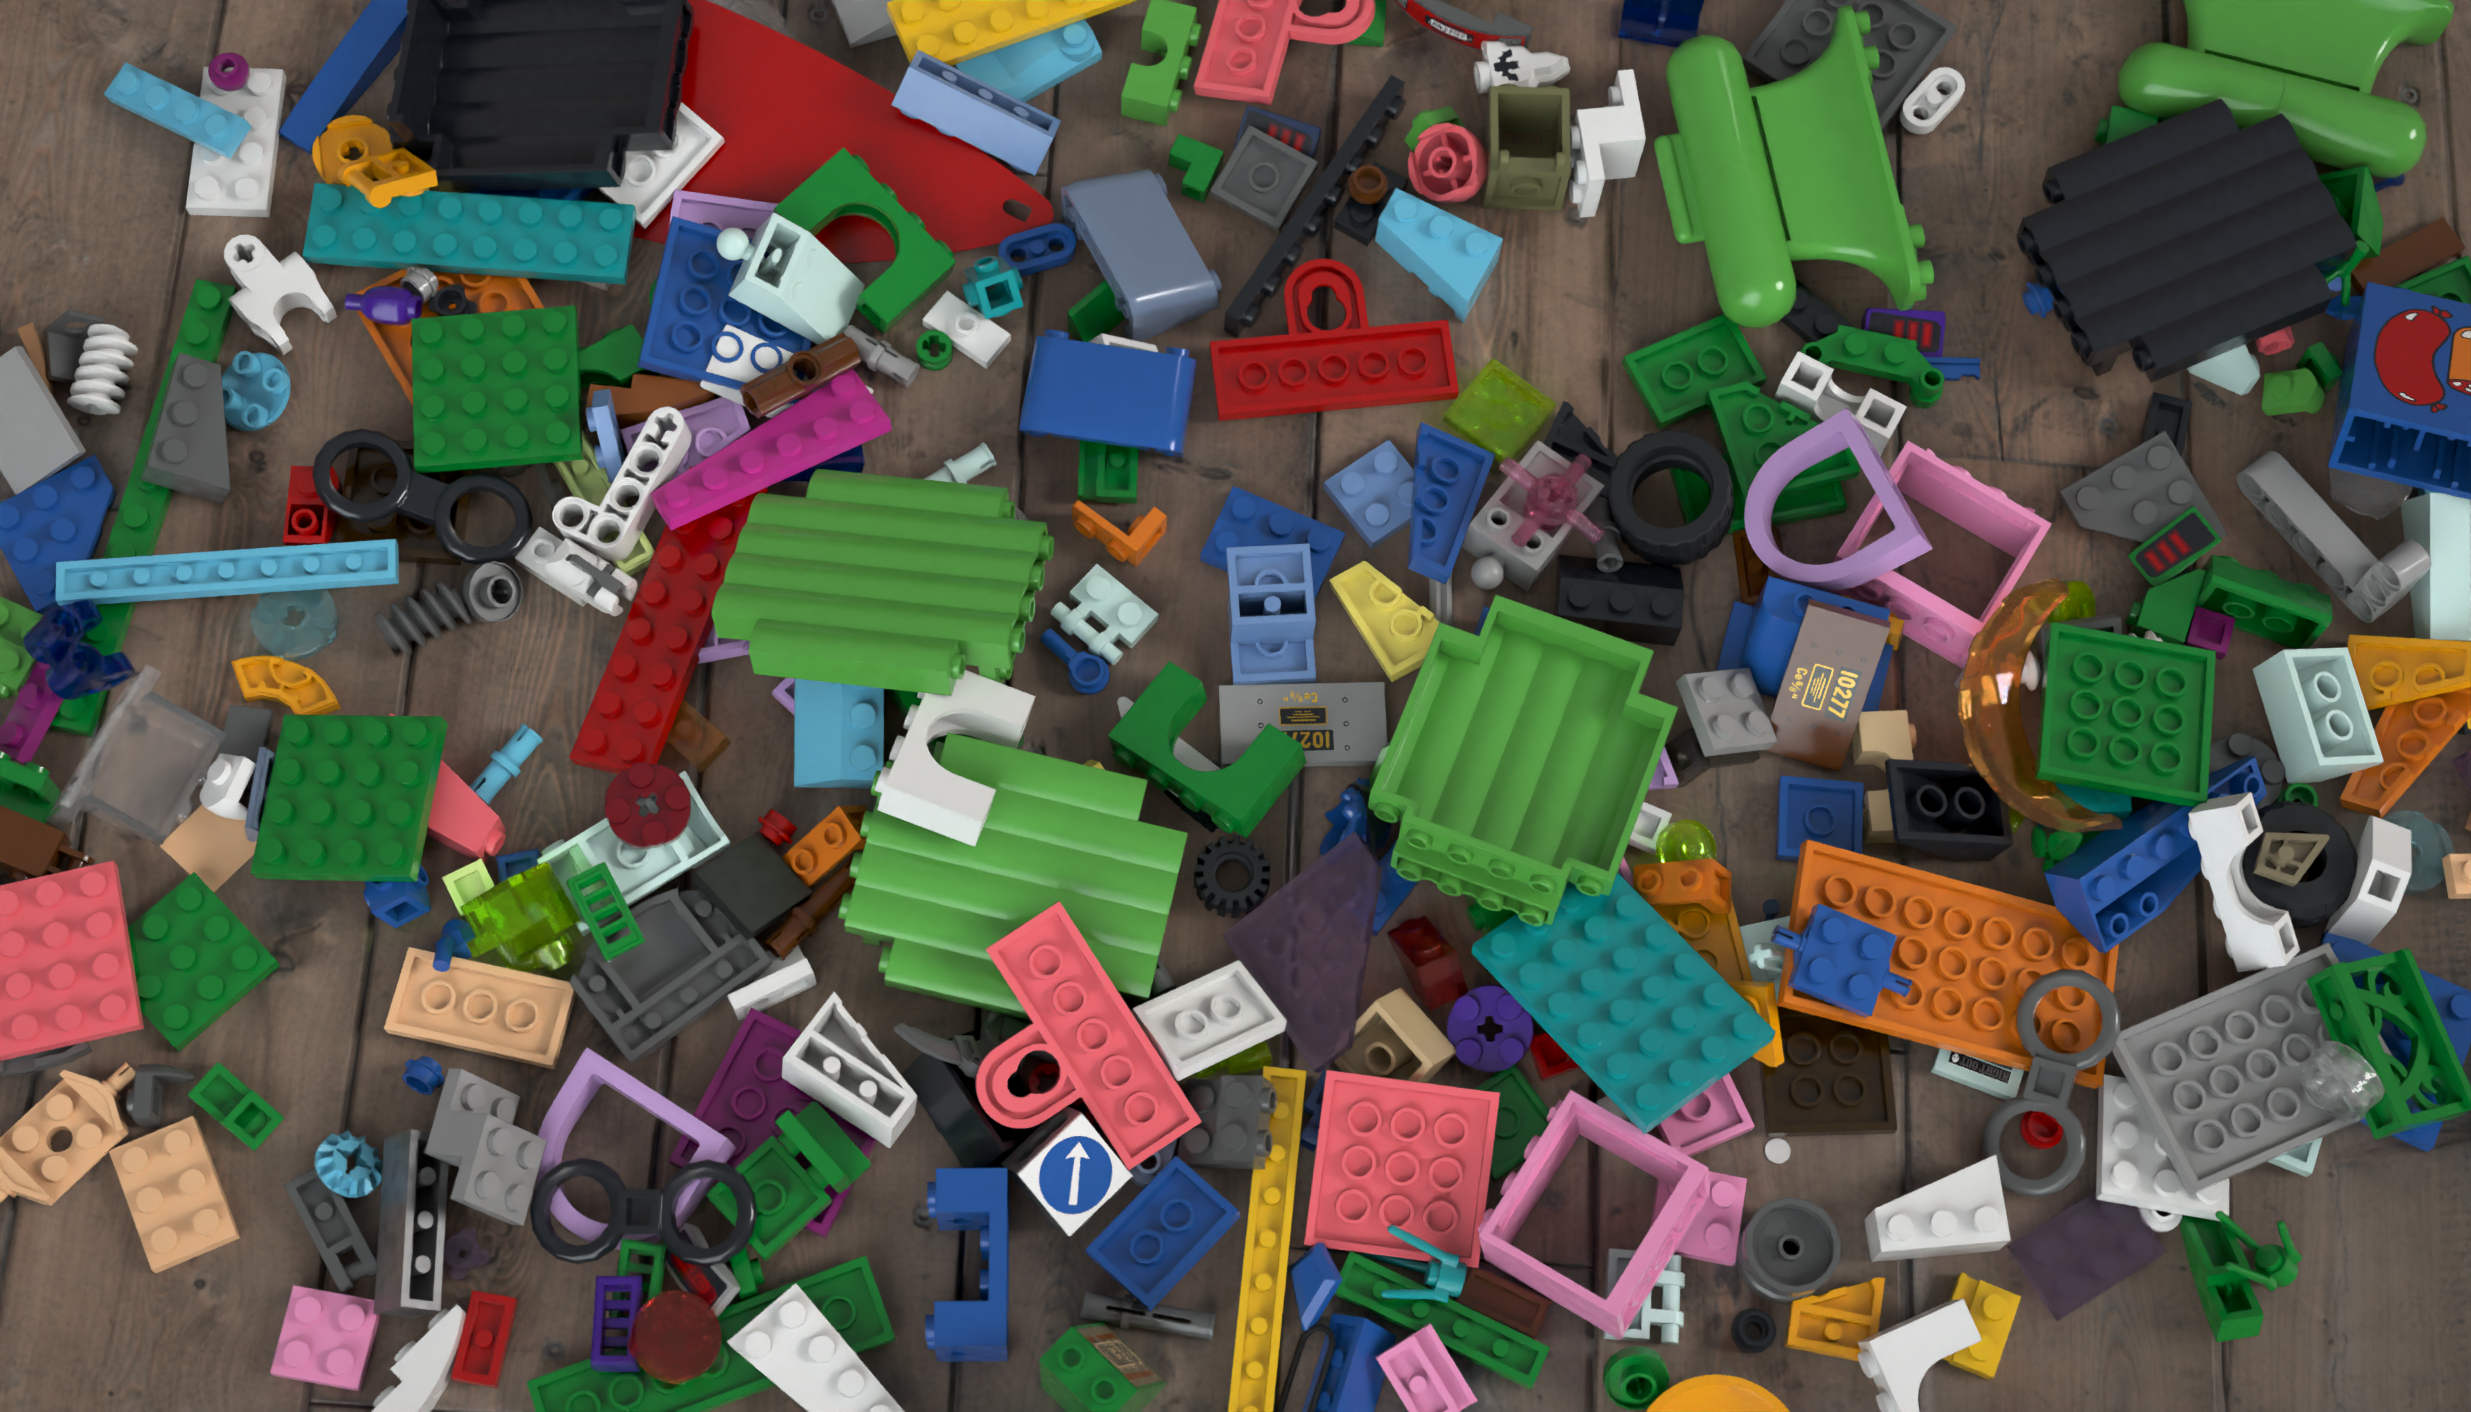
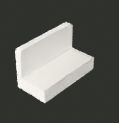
[727,945,817,1022]

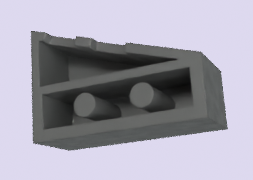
[140,352,231,504]

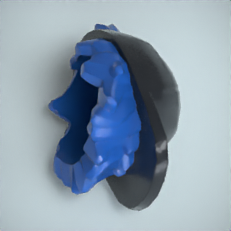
[1319,778,1392,881]

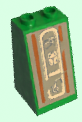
[1039,1322,1167,1412]

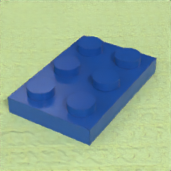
[1200,486,1345,603]
[1085,1156,1241,1312]

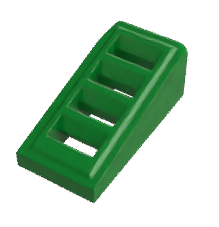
[566,862,646,962]
[609,1239,667,1334]

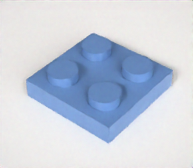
[1323,440,1414,550]

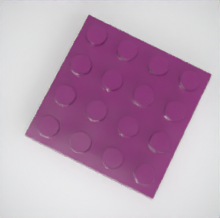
[669,1008,877,1239]

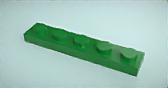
[1334,1251,1550,1390]

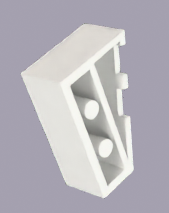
[782,992,917,1148]
[1864,1155,2011,1262]

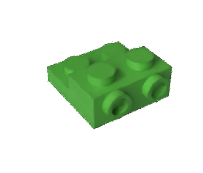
[0,596,68,700]

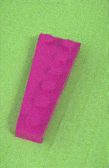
[651,369,892,531]

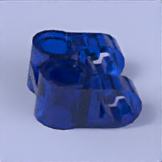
[24,599,135,700]

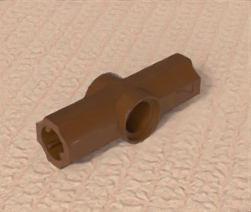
[740,332,861,419]

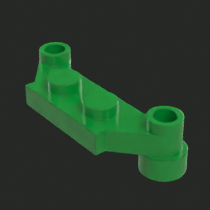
[1795,325,1944,409]

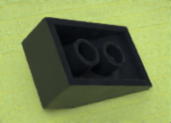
[1885,759,2013,861]

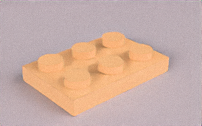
[109,1116,240,1273]

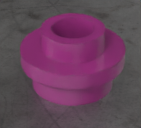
[208,52,250,92]

